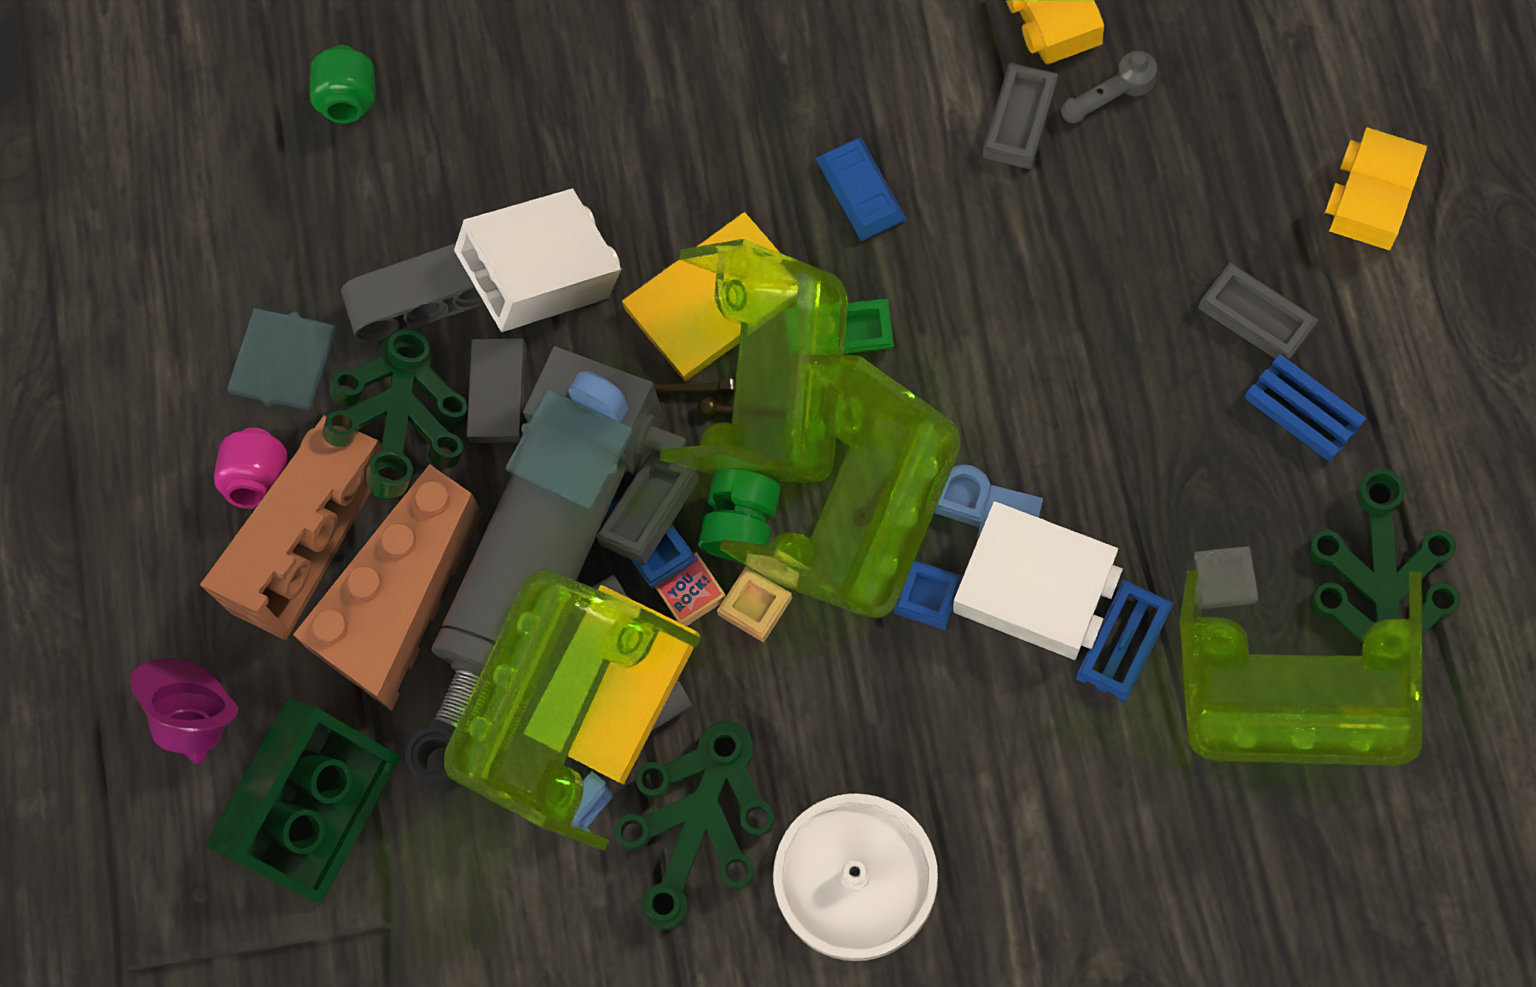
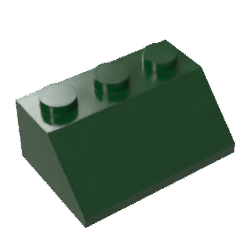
[205,698,401,906]

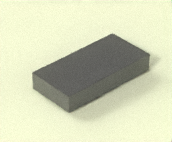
[982,62,1058,170]
[1198,263,1319,361]
[467,338,526,443]
[596,453,699,565]

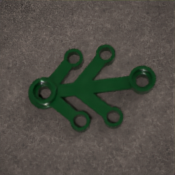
[322,330,468,500]
[1308,469,1460,681]
[615,721,775,931]

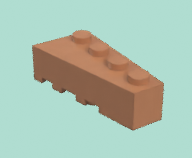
[200,416,382,641]
[293,464,483,711]

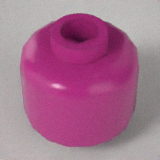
[214,428,287,509]

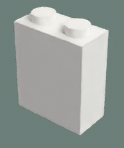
[454,188,621,332]
[953,501,1123,660]

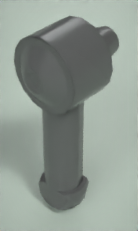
[1060,51,1157,124]

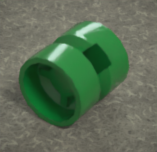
[698,469,781,564]

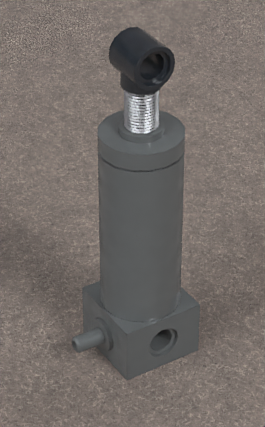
[405,346,687,792]

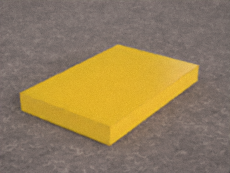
[622,212,808,383]
[524,585,700,785]

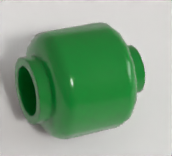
[310,45,375,123]

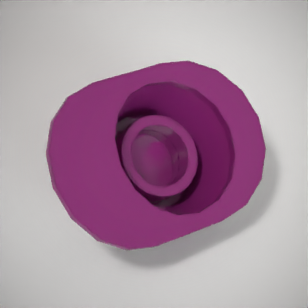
[129,658,239,764]

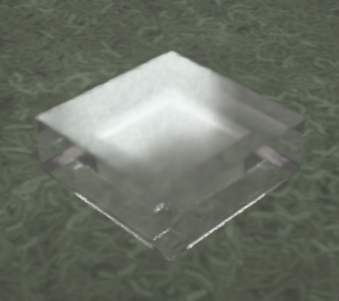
[1193,546,1258,609]

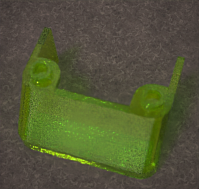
[660,239,848,483]
[720,354,960,618]
[444,570,701,851]
[1180,571,1422,766]

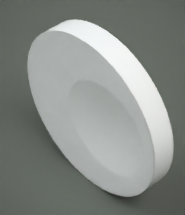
[773,794,938,961]

